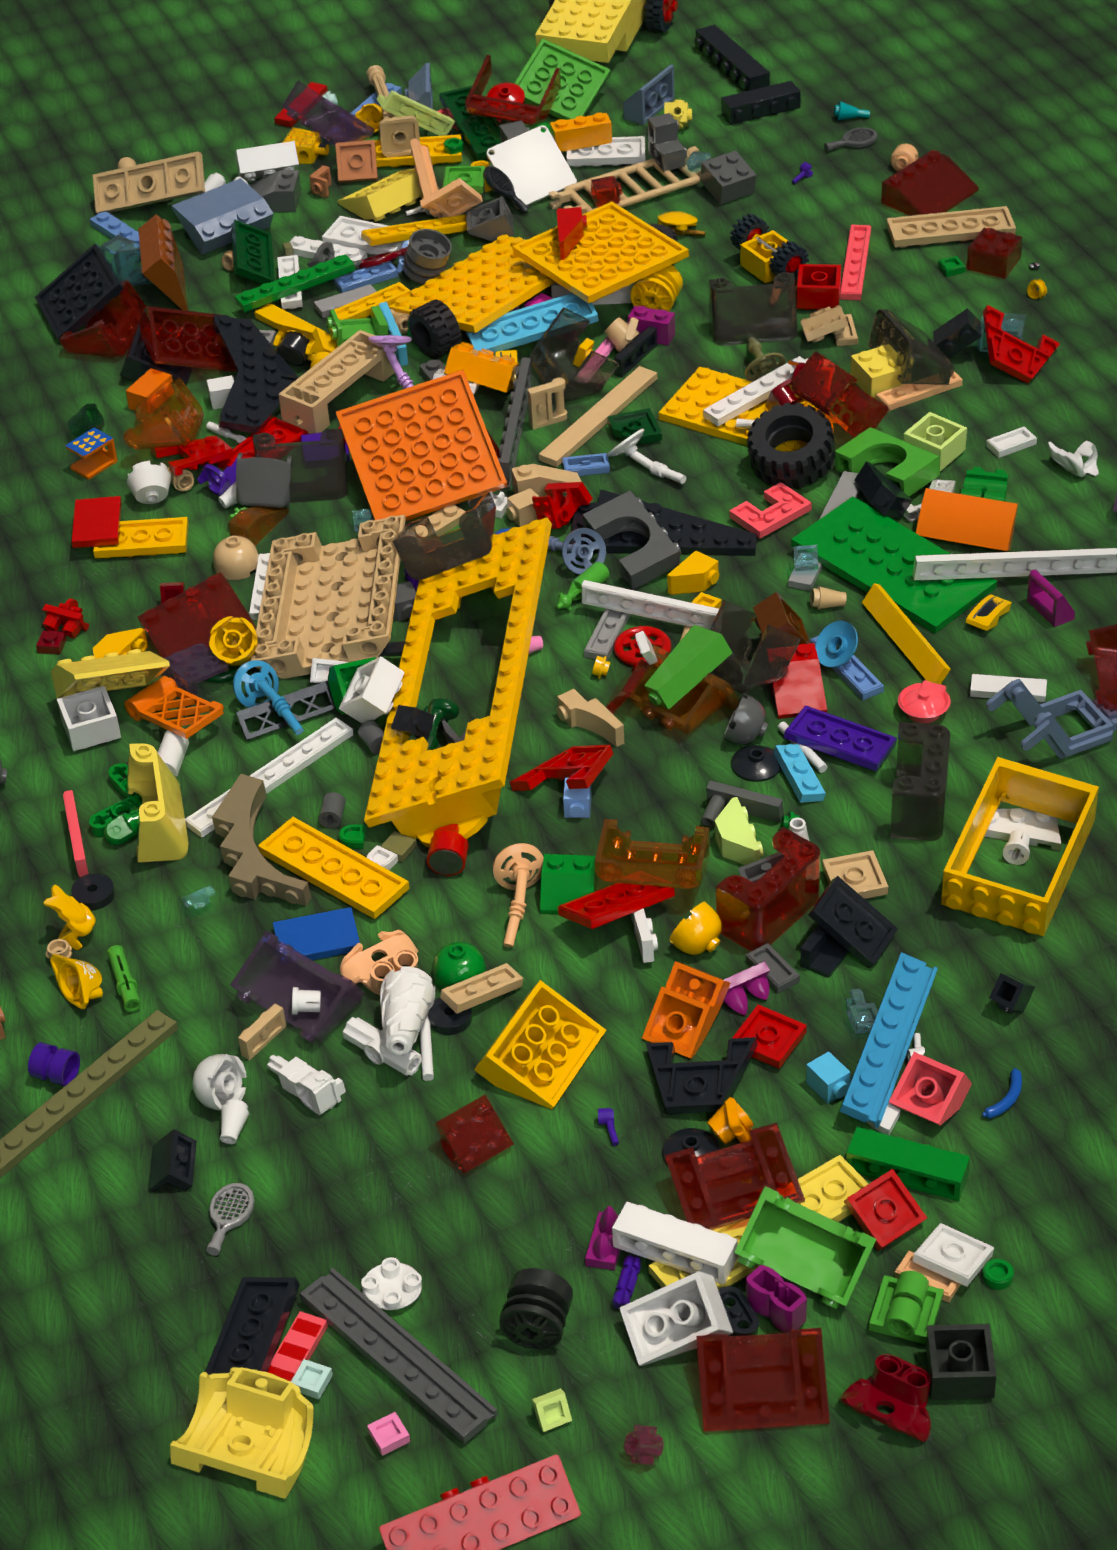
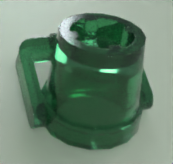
[68,403,104,438]

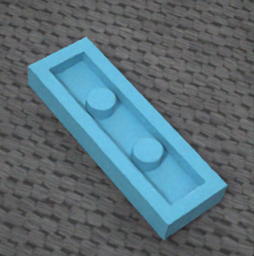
[773,744,826,803]

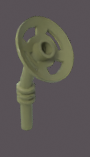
[745,337,786,382]

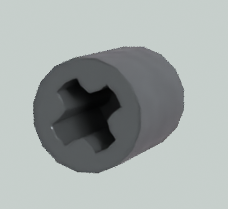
[358,720,384,754]
[318,792,346,828]

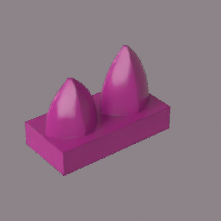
[724,961,770,1015]
[585,1206,621,1271]

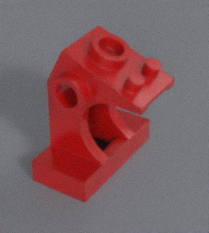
[532,482,593,529]

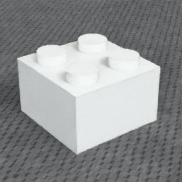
[339,656,404,724]
[57,686,121,751]

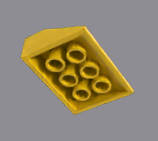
[474,980,606,1109]

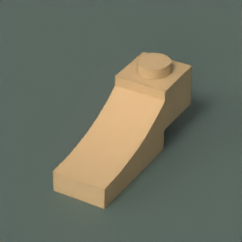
[556,689,624,747]

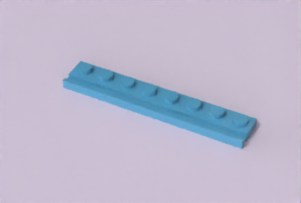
[839,952,938,1128]

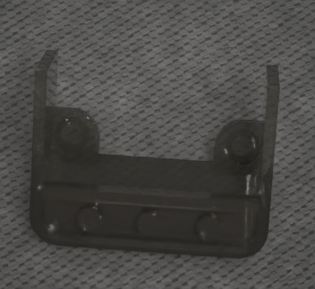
[530,307,619,402]
[708,600,801,694]

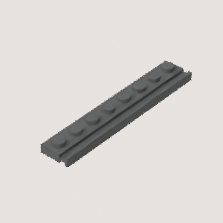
[498,358,532,489]
[300,1268,498,1444]

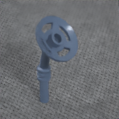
[548,528,606,574]

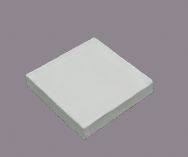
[912,1223,994,1287]

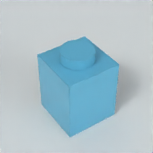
[806,1051,850,1104]

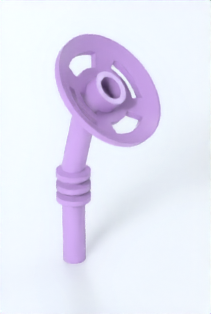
[368,335,414,389]

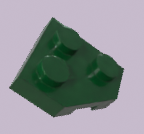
[607,408,662,444]

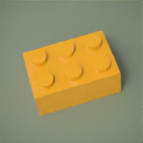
[444,342,519,392]

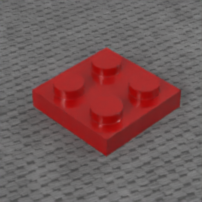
[732,1004,807,1069]
[844,1169,927,1251]

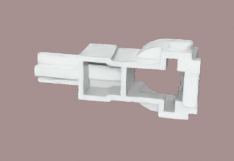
[267,1055,346,1115]

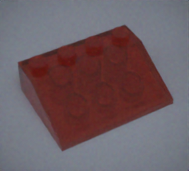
[881,150,979,216]
[139,306,236,371]
[137,572,257,674]

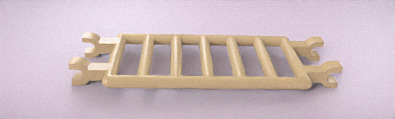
[549,146,701,215]

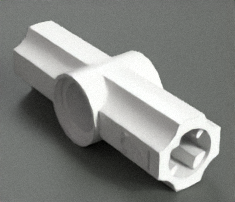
[343,1017,422,1076]

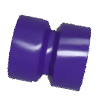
[28,1042,80,1087]

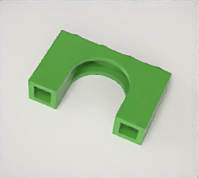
[835,427,940,496]

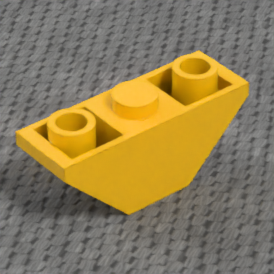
[93,628,148,659]

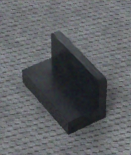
[800,925,849,978]
[148,1129,197,1192]

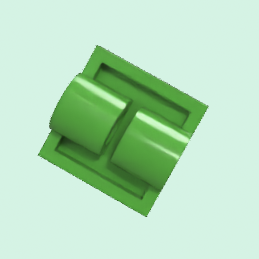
[869,1270,944,1344]

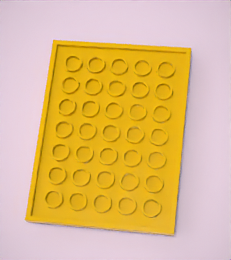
[389,235,555,333]

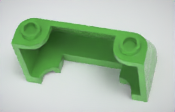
[734,1186,876,1309]

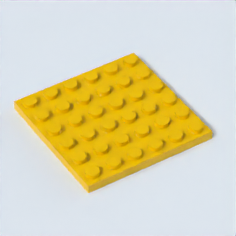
[513,202,689,304]

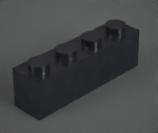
[721,81,801,125]

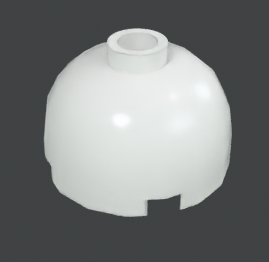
[193,1054,246,1111]

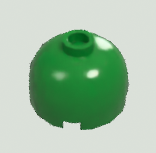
[432,942,486,991]

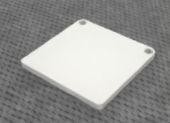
[486,125,577,209]

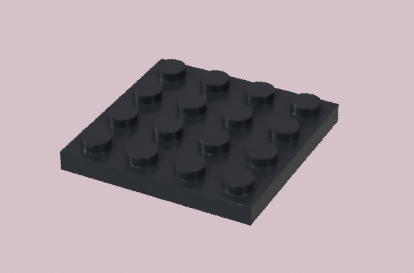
[35,243,124,343]

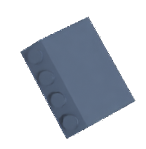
[171,178,274,255]

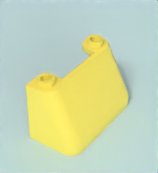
[127,743,189,862]

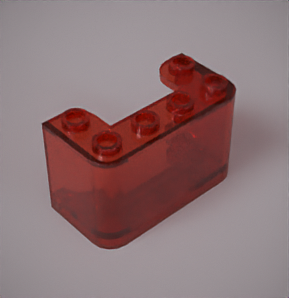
[792,351,890,438]
[716,827,820,951]

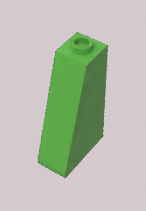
[644,625,732,709]

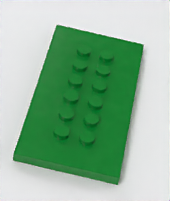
[791,496,997,634]

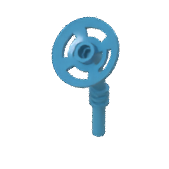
[233,660,304,735]

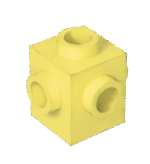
[664,100,692,129]

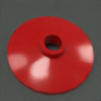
[487,83,525,113]

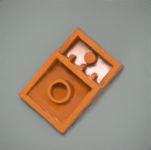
[642,962,731,1059]

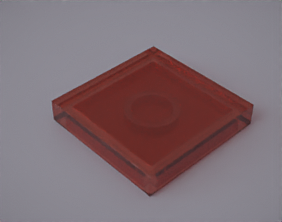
[605,659,648,714]

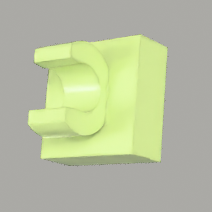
[532,1388,572,1432]

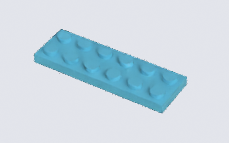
[466,293,599,353]

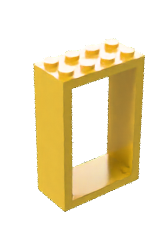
[941,757,1099,936]

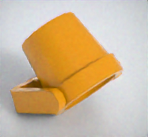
[707,1097,754,1148]

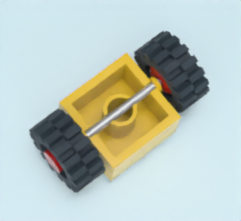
[730,213,809,283]

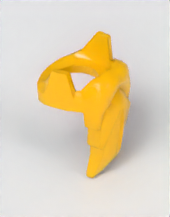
[43,885,96,951]

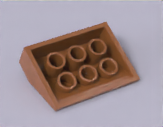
[138,214,188,312]

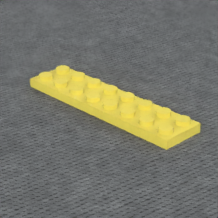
[649,1155,868,1290]

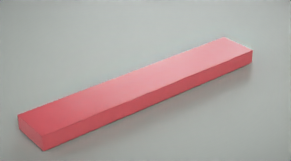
[840,225,871,300]

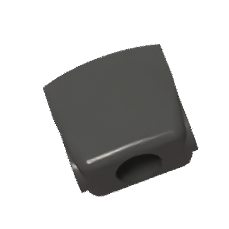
[236,453,293,508]

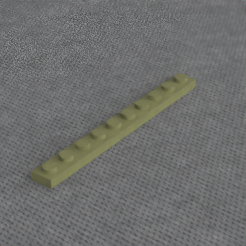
[0,1010,178,1178]

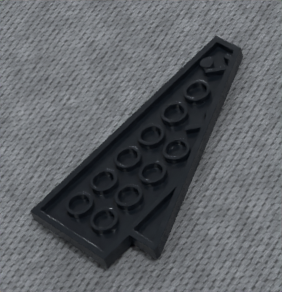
[570,490,757,556]

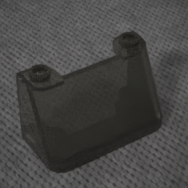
[709,272,798,346]
[868,309,954,385]
[253,428,348,503]

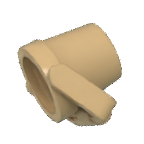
[604,317,639,353]

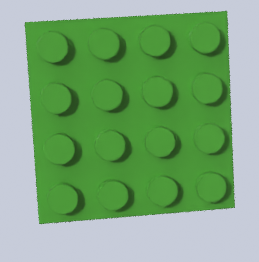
[514,38,610,120]

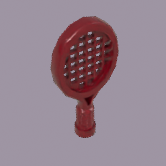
[358,247,407,269]

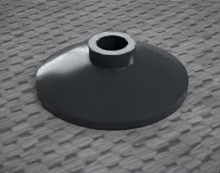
[731,745,781,782]
[663,1128,720,1175]

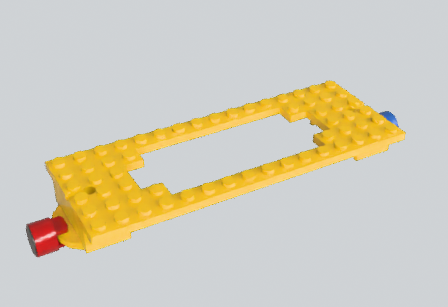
[364,517,552,876]

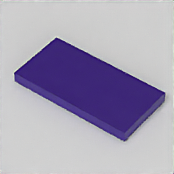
[784,706,897,771]

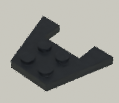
[646,1037,758,1114]

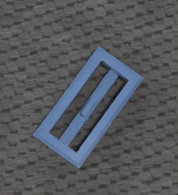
[563,453,610,476]

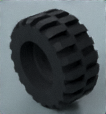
[747,403,835,489]

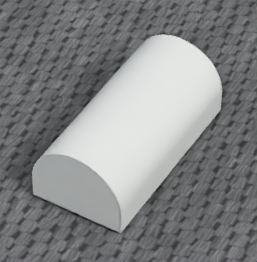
[158,730,189,777]

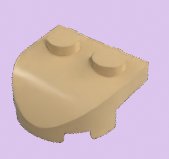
[801,305,848,342]

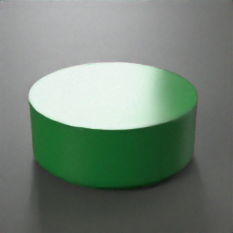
[444,138,463,154]
[983,1259,1014,1290]

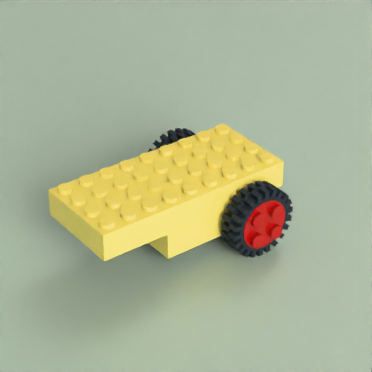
[535,0,678,63]

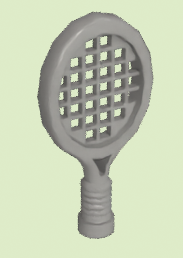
[206,1183,255,1256]

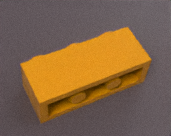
[550,113,612,152]

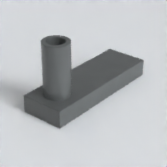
[701,780,784,828]

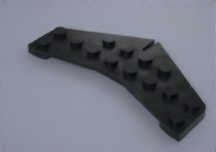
[212,314,299,433]

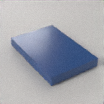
[273,907,360,966]

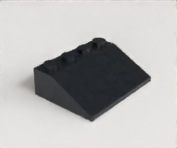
[120,308,203,386]

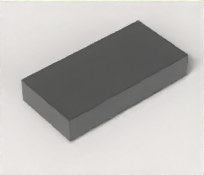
[746,943,800,994]

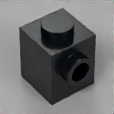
[391,705,435,739]
[989,973,1035,1014]

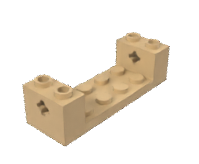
[278,330,395,434]

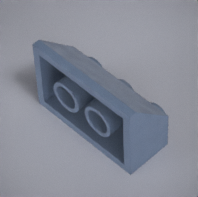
[405,63,433,109]
[623,65,675,125]

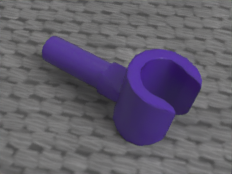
[791,162,813,184]
[598,1108,619,1146]

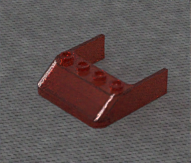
[465,55,561,125]

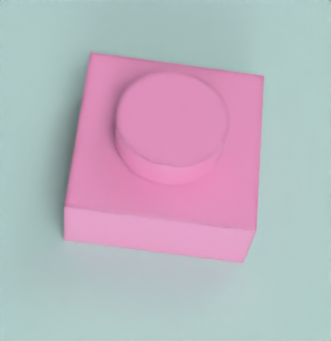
[367,1412,410,1456]

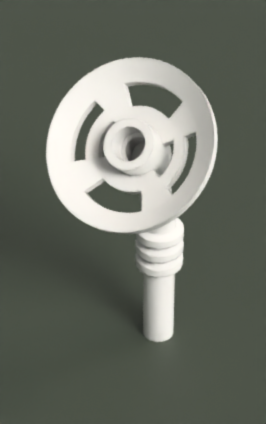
[607,428,686,484]

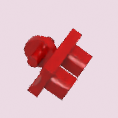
[42,598,90,639]

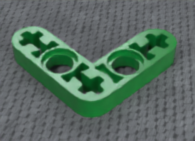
[89,763,144,837]

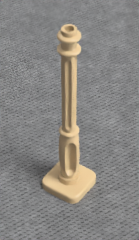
[367,65,420,157]

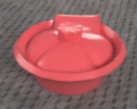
[898,680,951,723]

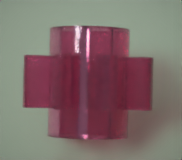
[624,1425,664,1465]

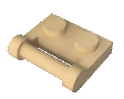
[527,378,567,430]

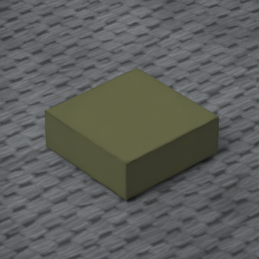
[381,831,417,862]

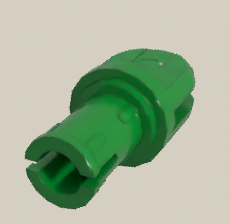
[104,811,139,845]

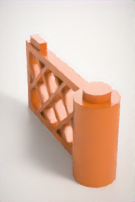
[124,676,224,739]

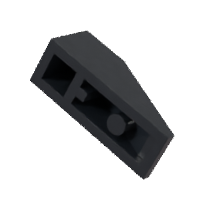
[854,461,913,519]

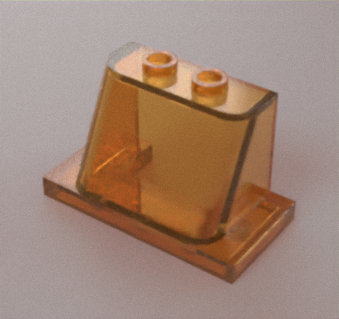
[627,644,739,734]

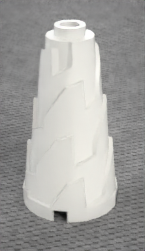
[380,966,435,1055]

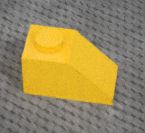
[667,551,719,595]

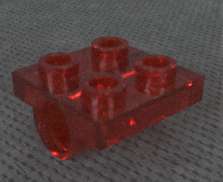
[435,1094,514,1174]

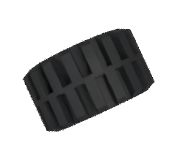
[408,299,461,359]

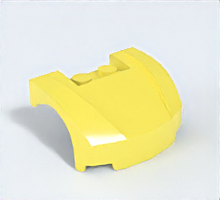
[170,1367,313,1499]

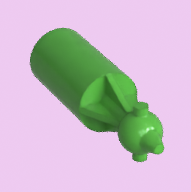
[556,562,610,611]

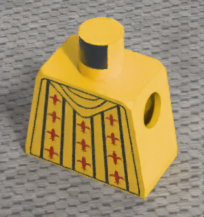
[283,128,329,164]

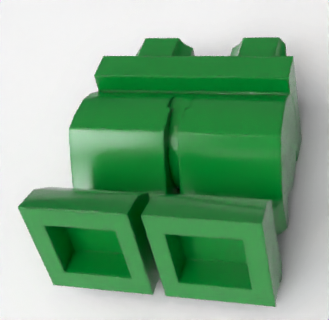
[961,467,1008,502]

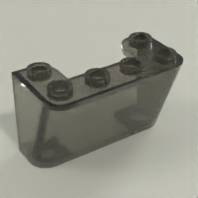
[392,492,496,580]

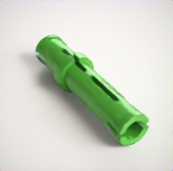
[107,945,142,1012]

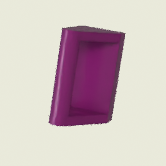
[1027,569,1075,627]

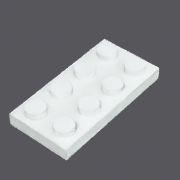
[567,136,645,167]
[322,216,403,255]

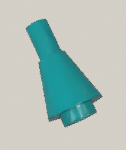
[833,101,870,121]

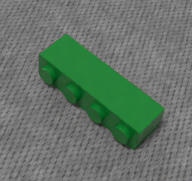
[846,1127,970,1201]

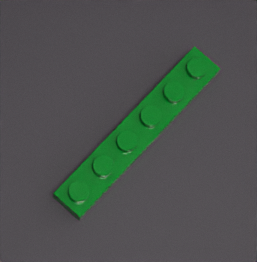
[235,254,355,312]

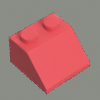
[889,1052,972,1126]

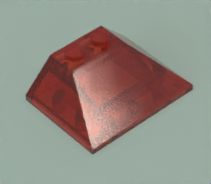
[665,1123,805,1230]
[696,1328,830,1432]

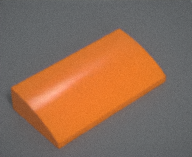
[916,488,1018,551]

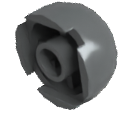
[723,693,768,745]

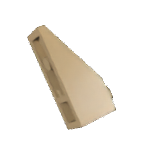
[511,464,582,497]

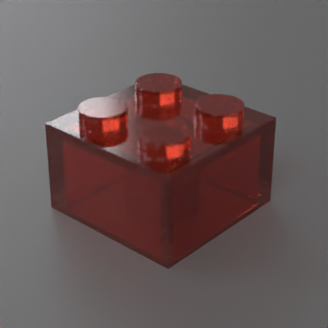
[967,228,1022,279]

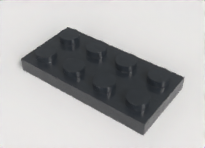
[205,1277,300,1375]

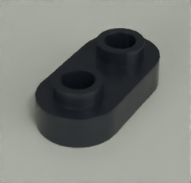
[718,1286,759,1341]

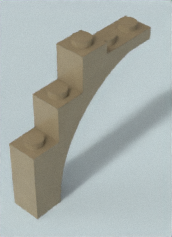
[212,774,311,906]

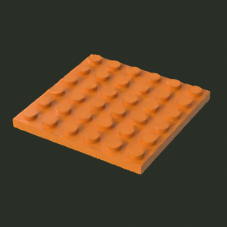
[336,370,508,521]

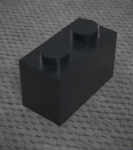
[933,308,982,360]

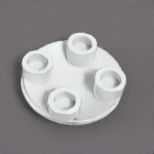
[361,1257,422,1310]

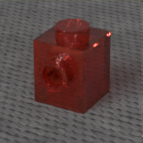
[591,176,622,207]

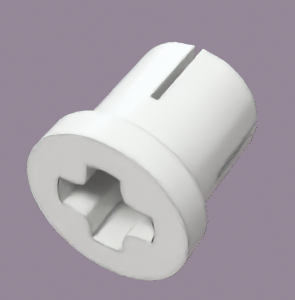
[1003,830,1030,865]
[292,987,321,1015]

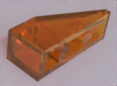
[228,506,289,546]

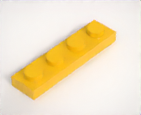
[334,282,411,320]

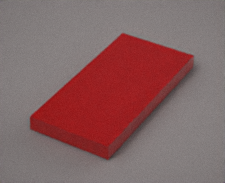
[217,417,308,470]
[558,874,675,929]

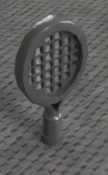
[824,128,878,152]

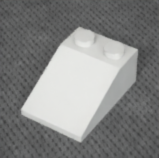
[620,1271,733,1366]

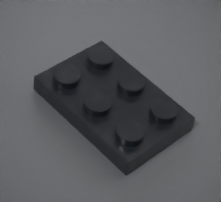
[808,875,898,968]

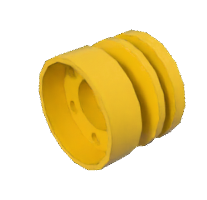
[631,265,683,312]

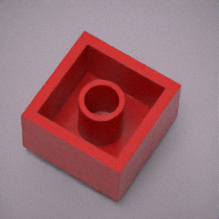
[797,264,841,310]

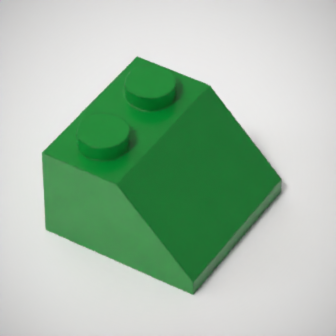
[540,854,598,915]

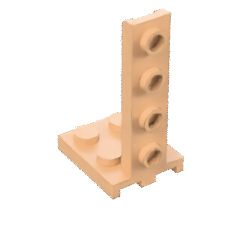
[410,138,483,218]

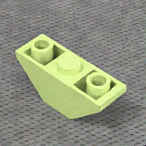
[715,797,763,865]

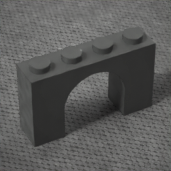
[583,491,681,590]

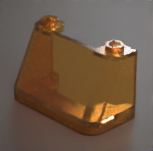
[123,378,204,449]
[595,819,710,889]

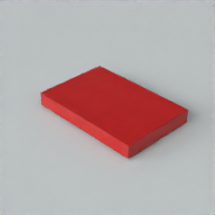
[72,496,122,548]

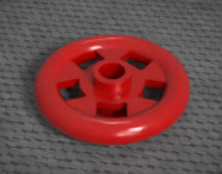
[614,626,671,667]

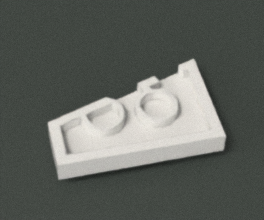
[985,808,1061,851]

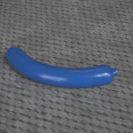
[982,1068,1022,1119]

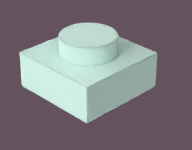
[291,1359,333,1400]

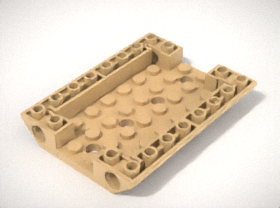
[251,515,406,679]

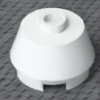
[127,461,171,504]

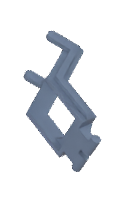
[986,679,1117,759]

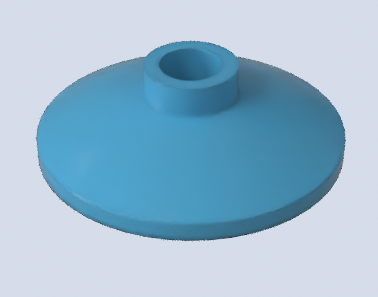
[815,621,858,668]

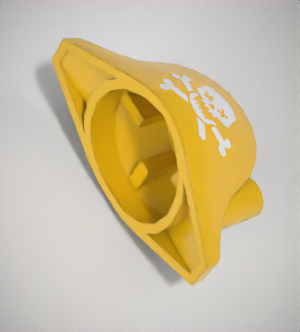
[50,954,103,1010]

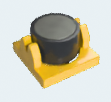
[273,318,325,366]

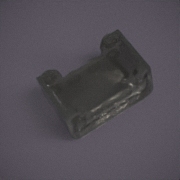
[890,722,950,841]

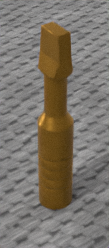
[668,226,706,237]

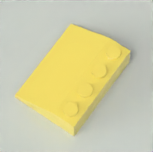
[338,168,424,222]
[51,649,170,699]

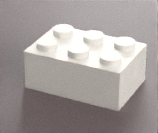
[235,141,299,183]

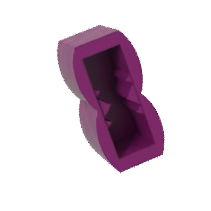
[746,1265,807,1334]

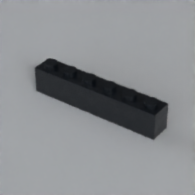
[694,24,770,91]

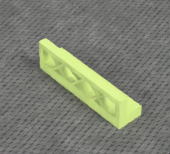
[377,90,455,136]

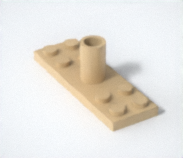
[93,152,205,214]

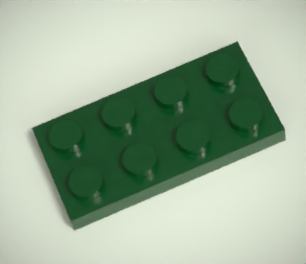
[231,219,275,285]

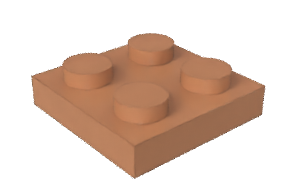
[335,140,378,183]

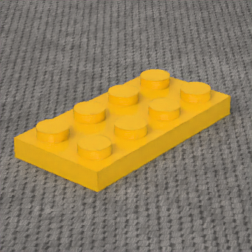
[93,517,189,558]

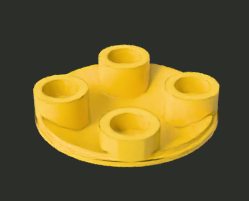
[657,211,698,230]

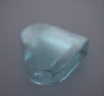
[686,152,712,172]

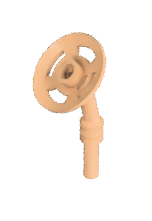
[493,843,544,948]

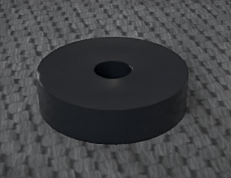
[71,873,115,911]
[428,997,472,1035]

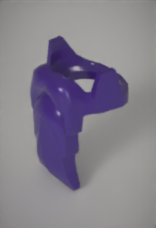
[197,458,237,496]

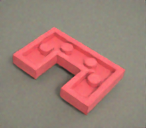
[729,482,812,539]

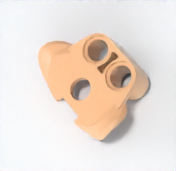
[340,930,418,995]

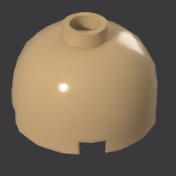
[213,536,259,580]

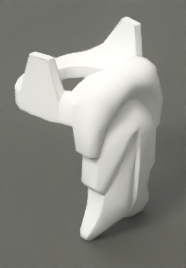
[1048,441,1099,477]

